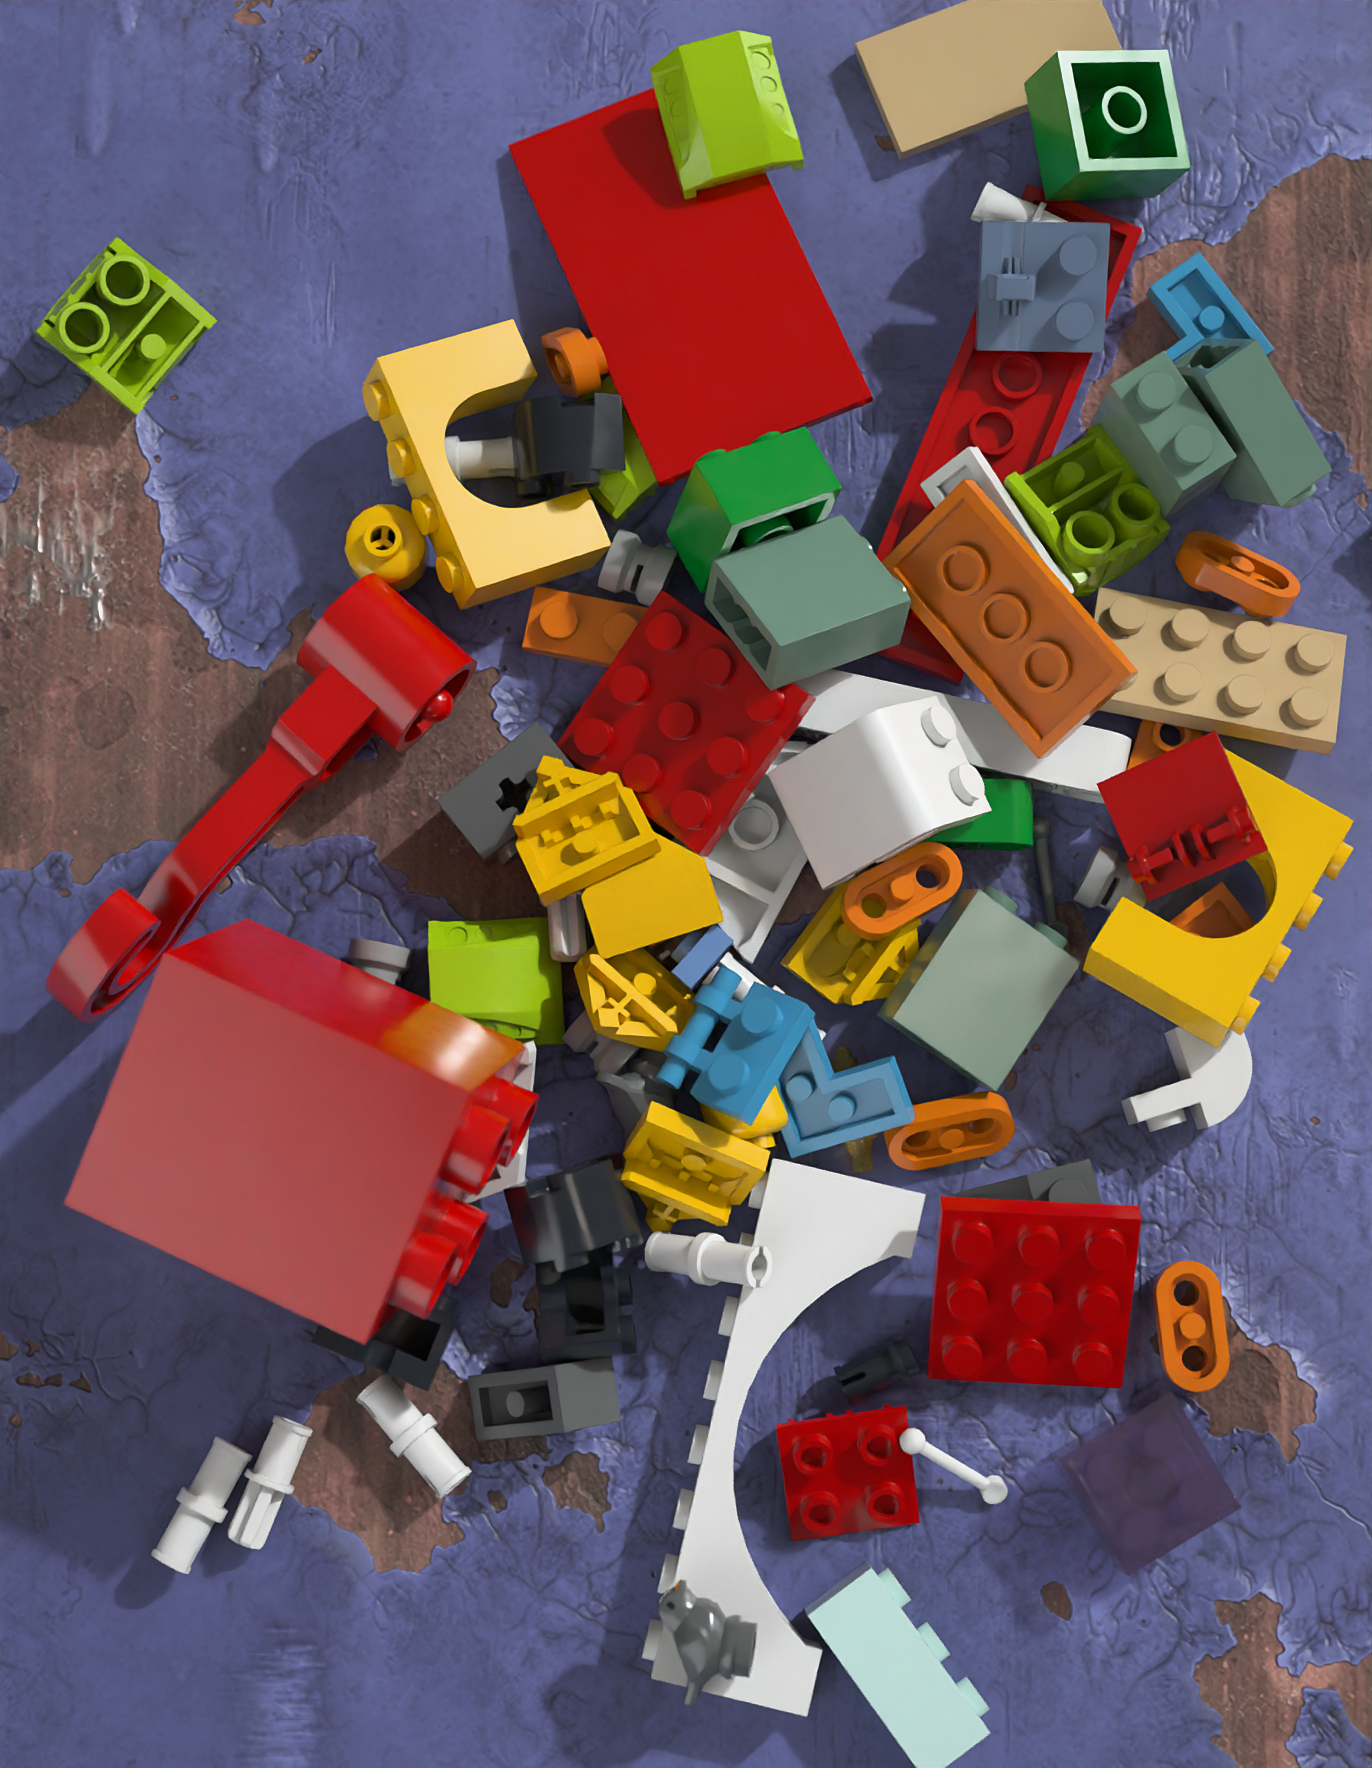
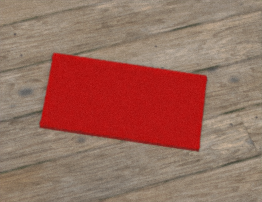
[508,88,873,488]

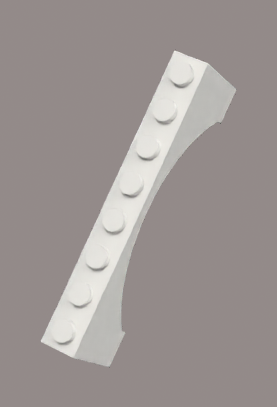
[642,1158,926,1717]

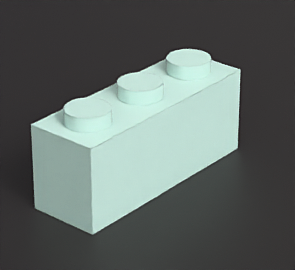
[805,1561,990,1768]

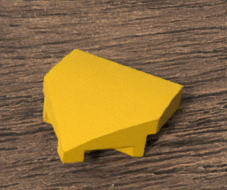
[512,755,662,907]
[581,831,724,959]
[780,867,921,1006]
[574,944,696,1052]
[621,1101,770,1232]

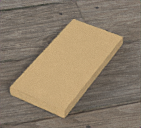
[854,0,1123,160]

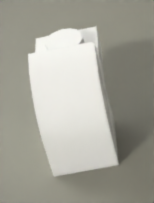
[1121,1027,1252,1132]

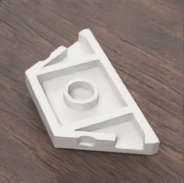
[673,741,814,965]

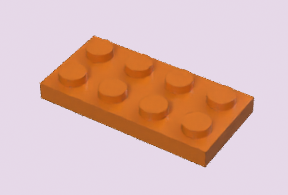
[881,479,1139,759]

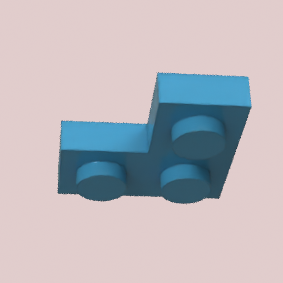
[1146,252,1274,362]
[775,1018,916,1158]

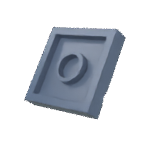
[975,220,1110,353]

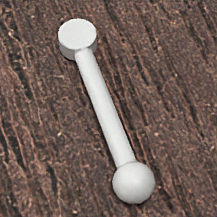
[900,1428,1008,1504]

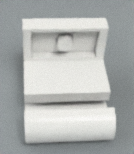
[768,695,992,890]

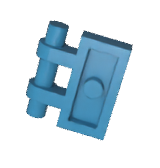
[656,966,815,1126]

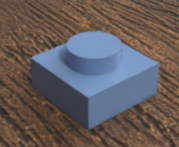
[670,924,734,992]

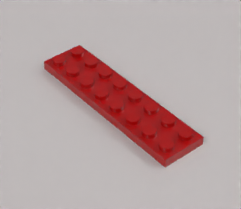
[875,184,1143,687]

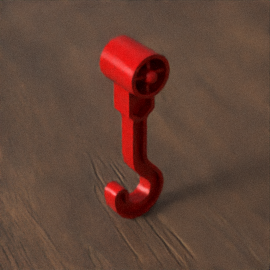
[45,573,478,1024]

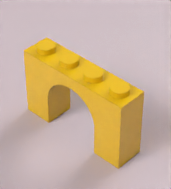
[362,319,611,610]
[1083,748,1354,1049]

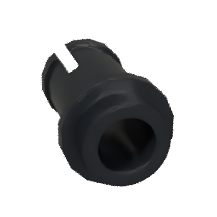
[833,1336,921,1406]

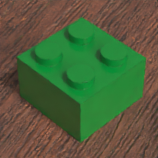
[1024,50,1191,201]
[666,426,842,594]

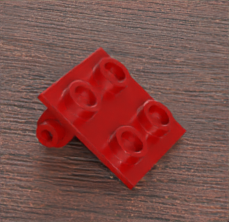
[1097,731,1269,902]
[775,1404,920,1542]

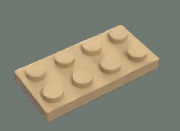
[1092,587,1347,755]

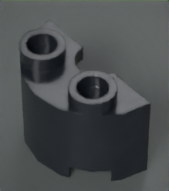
[511,393,626,500]
[503,1152,644,1273]
[535,1245,638,1364]
[311,1294,459,1392]

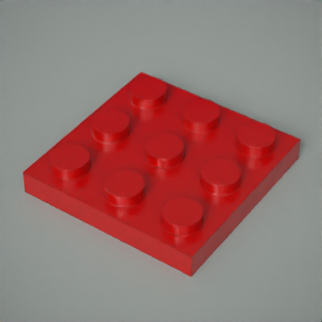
[556,589,816,857]
[926,1196,1142,1389]

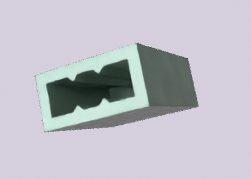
[1173,338,1332,508]
[1089,350,1237,523]
[704,515,911,691]
[876,886,1081,1091]

